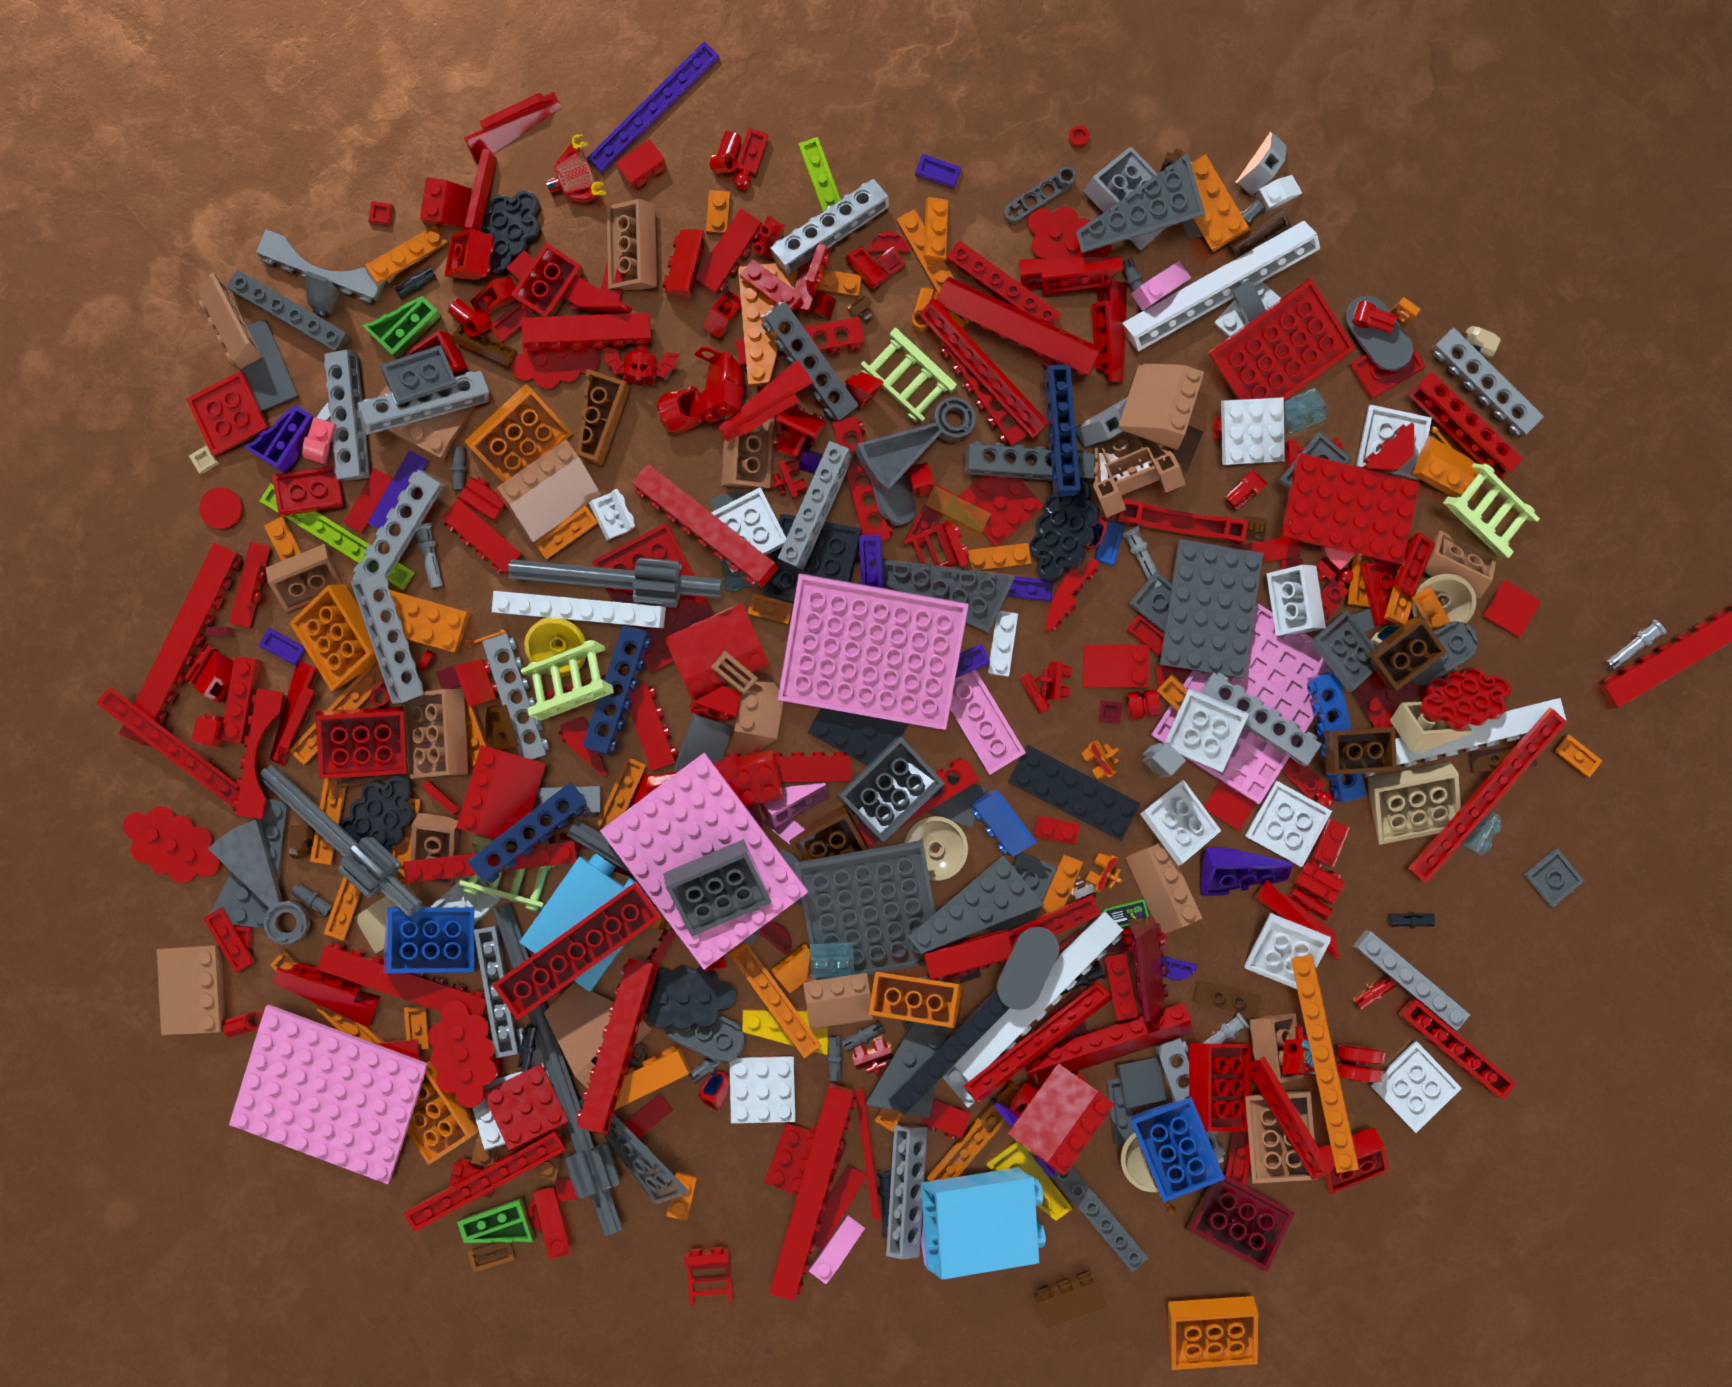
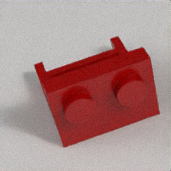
[903,520,969,567]
[684,1247,733,1305]

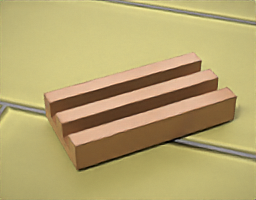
[711,651,758,694]

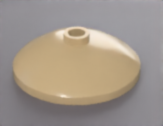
[1412,574,1476,623]
[904,817,968,881]
[1121,1132,1159,1192]

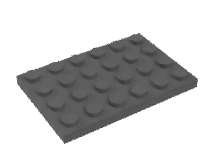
[1159,539,1263,679]

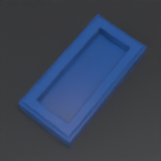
[1094,520,1125,566]

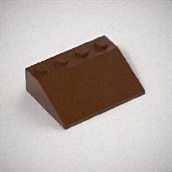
[789,805,869,862]

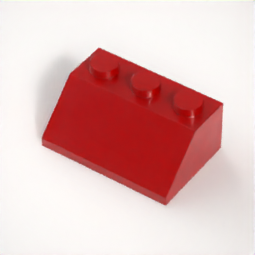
[663,229,706,301]
[511,242,584,317]
[1319,1127,1389,1194]

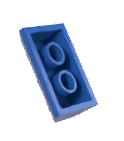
[971,790,1036,857]

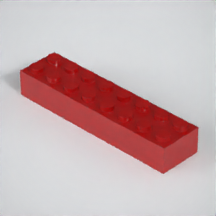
[492,882,662,1020]

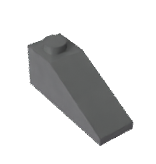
[306,271,341,317]

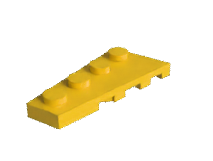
[742,1010,828,1055]
[986,1141,1073,1221]

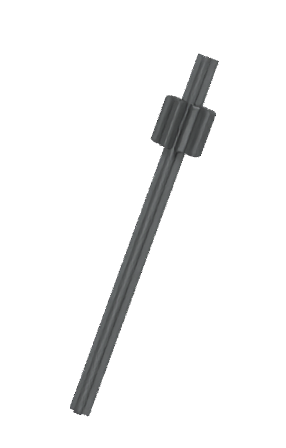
[492,903,623,1236]

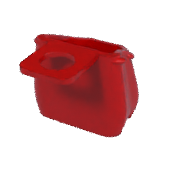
[694,346,747,395]
[656,386,705,433]

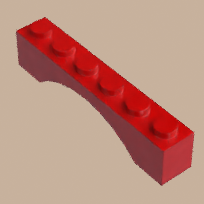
[1116,499,1248,545]
[233,688,285,820]

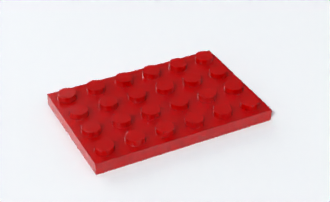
[1208,279,1356,401]
[1280,453,1420,565]
[592,522,715,674]

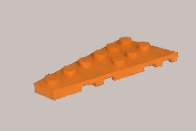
[738,263,801,387]

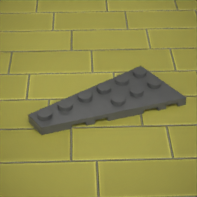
[1076,153,1205,253]
[883,559,1016,633]
[210,799,289,928]
[907,856,1044,954]
[866,1022,948,1118]
[579,1099,689,1205]

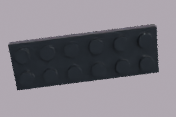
[1008,744,1141,841]

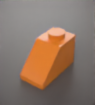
[771,942,811,993]

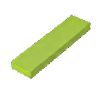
[798,137,846,215]

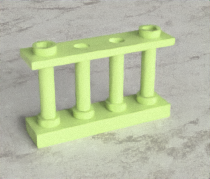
[861,327,957,424]
[1443,463,1540,558]
[521,640,614,721]
[459,835,557,912]

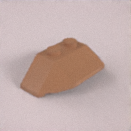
[732,671,784,756]

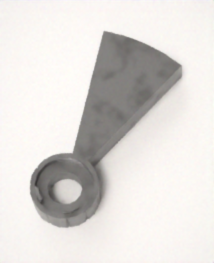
[854,397,976,494]
[208,820,310,944]

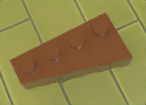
[577,369,631,466]

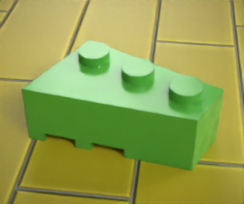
[363,296,442,359]
[457,1197,536,1243]

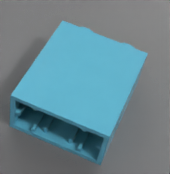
[519,853,648,992]
[921,1168,1046,1280]

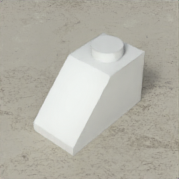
[1255,175,1302,214]

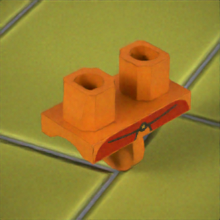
[1082,739,1120,779]
[1085,853,1123,892]

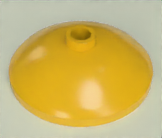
[524,617,587,677]

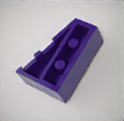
[244,404,314,473]

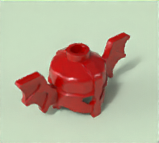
[603,345,679,386]

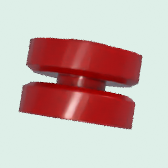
[1337,1045,1386,1082]

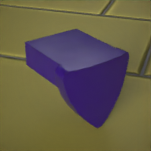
[799,444,823,473]

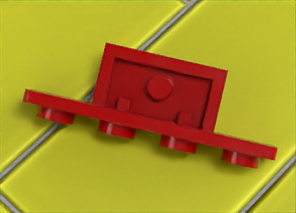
[794,236,832,312]
[229,542,271,628]

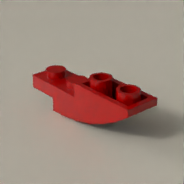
[1044,558,1099,633]

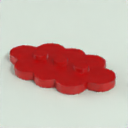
[1027,206,1115,278]
[511,343,610,390]
[1420,667,1511,730]
[123,806,221,883]
[428,1001,498,1108]

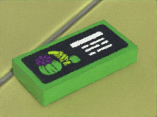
[1102,899,1149,927]

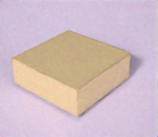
[189,445,219,475]

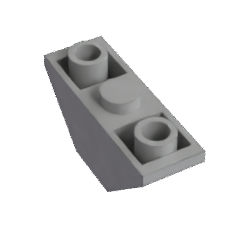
[1235,132,1287,196]
[1075,397,1128,447]

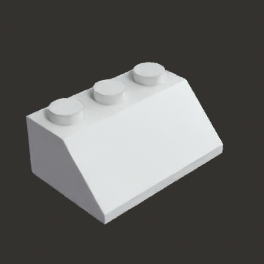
[1267,565,1326,636]

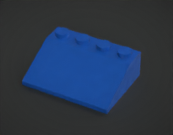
[384,907,475,974]
[1130,1097,1225,1202]

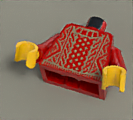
[546,135,606,203]

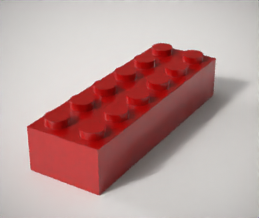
[647,750,784,806]

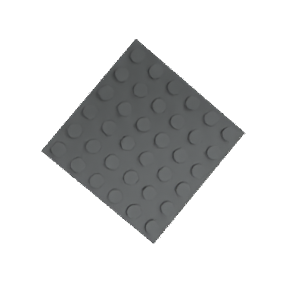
[795,840,941,980]

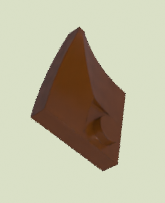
[485,705,519,750]

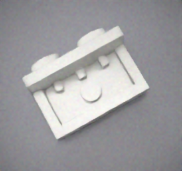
[589,489,635,541]

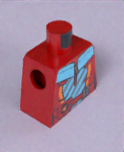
[1282,1026,1316,1075]

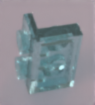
[1460,811,1502,857]
[810,942,854,978]

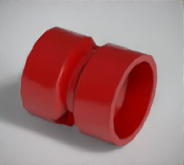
[1126,689,1161,720]

